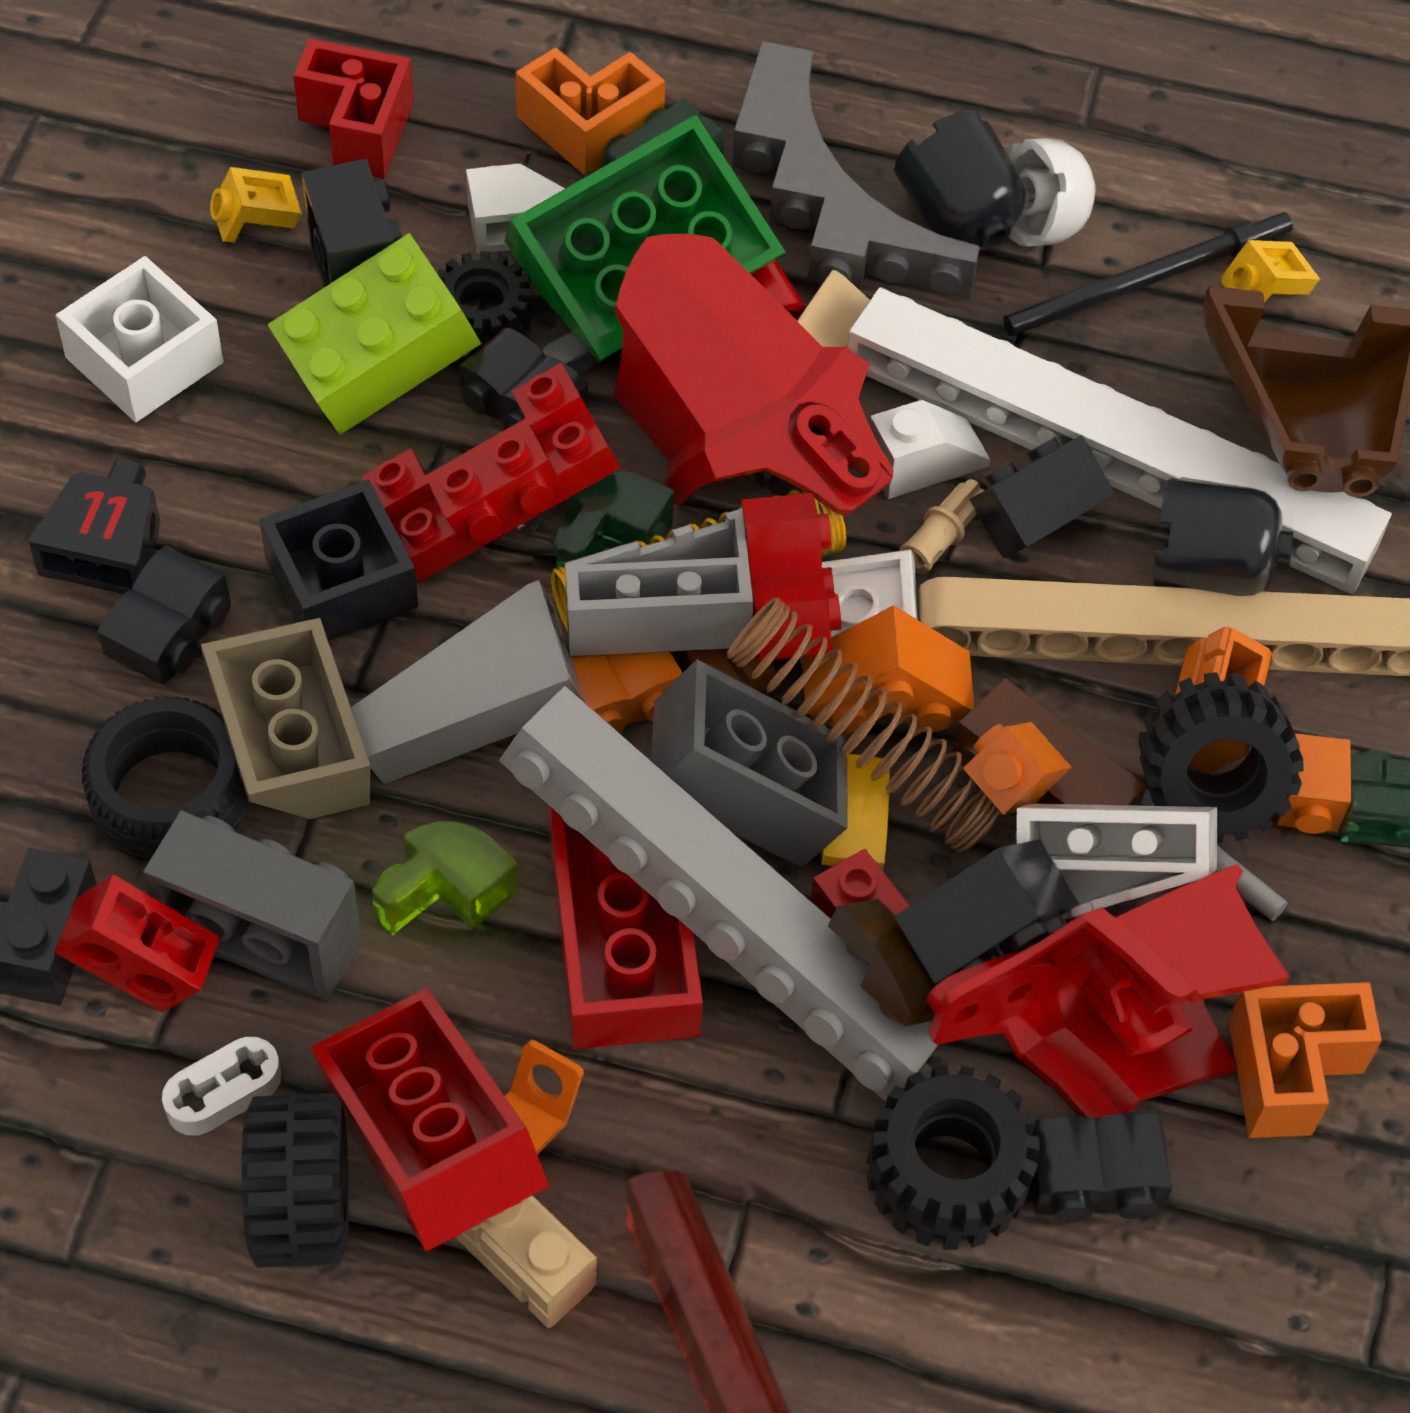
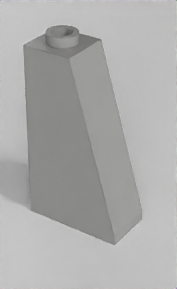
[351,580,586,784]

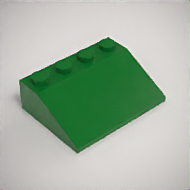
[504,115,785,363]

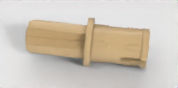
[899,479,984,574]

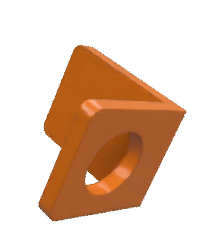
[505,1040,584,1155]

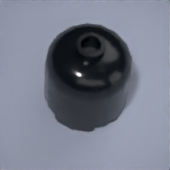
[894,111,1026,248]
[1153,477,1294,596]

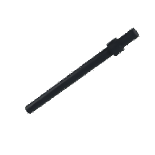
[1003,212,1293,336]

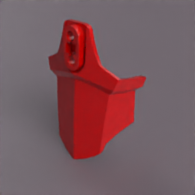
[613,234,893,515]
[926,864,1289,1118]

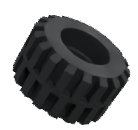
[1138,672,1304,843]
[867,1065,1040,1250]
[241,1093,349,1268]

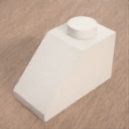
[466,163,565,254]
[869,400,991,499]

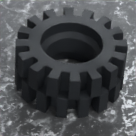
[437,251,532,355]

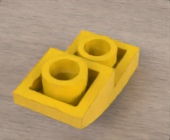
[821,754,890,871]

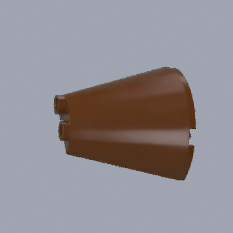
[1203,286,1410,497]

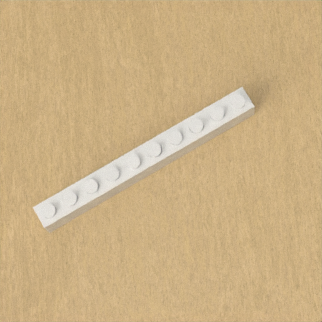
[847,287,1392,595]

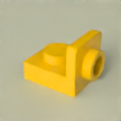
[210,167,302,243]
[1221,240,1320,304]

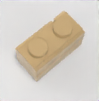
[456,1196,597,1329]

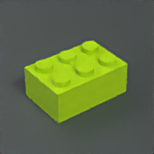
[267,233,481,435]

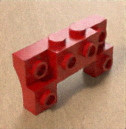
[362,363,621,583]

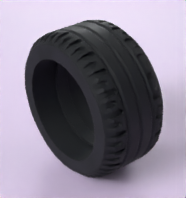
[82,696,249,862]

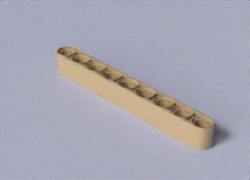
[918,577,1410,676]

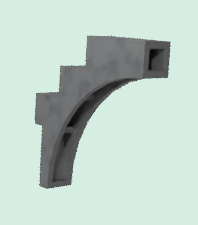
[732,41,980,298]

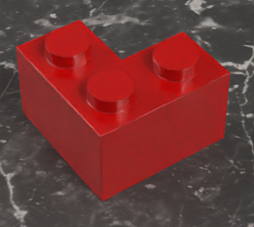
[293,38,414,179]
[741,493,841,661]

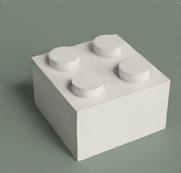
[56,256,224,423]

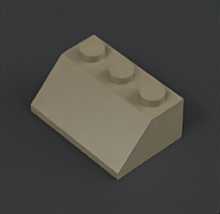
[201,618,371,819]

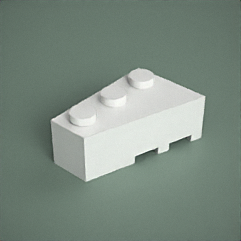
[1017,803,1217,920]

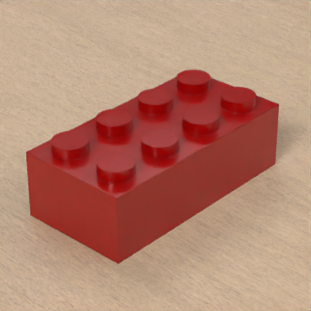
[548,805,703,1049]
[310,987,549,1252]

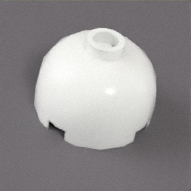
[1005,139,1096,246]

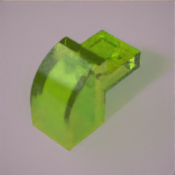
[372,821,518,935]

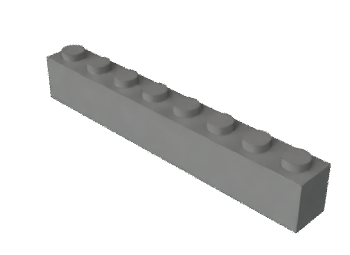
[499,686,938,1102]

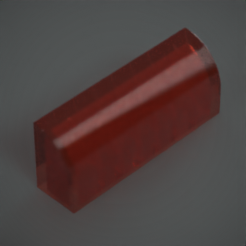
[626,1170,791,1413]

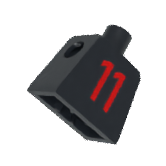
[29,459,160,594]

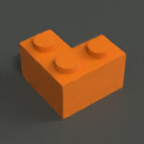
[515,47,666,176]
[802,605,975,735]
[1228,982,1382,1138]

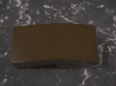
[828,899,940,1027]

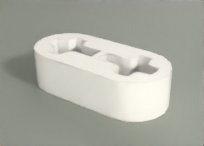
[162,1037,281,1136]

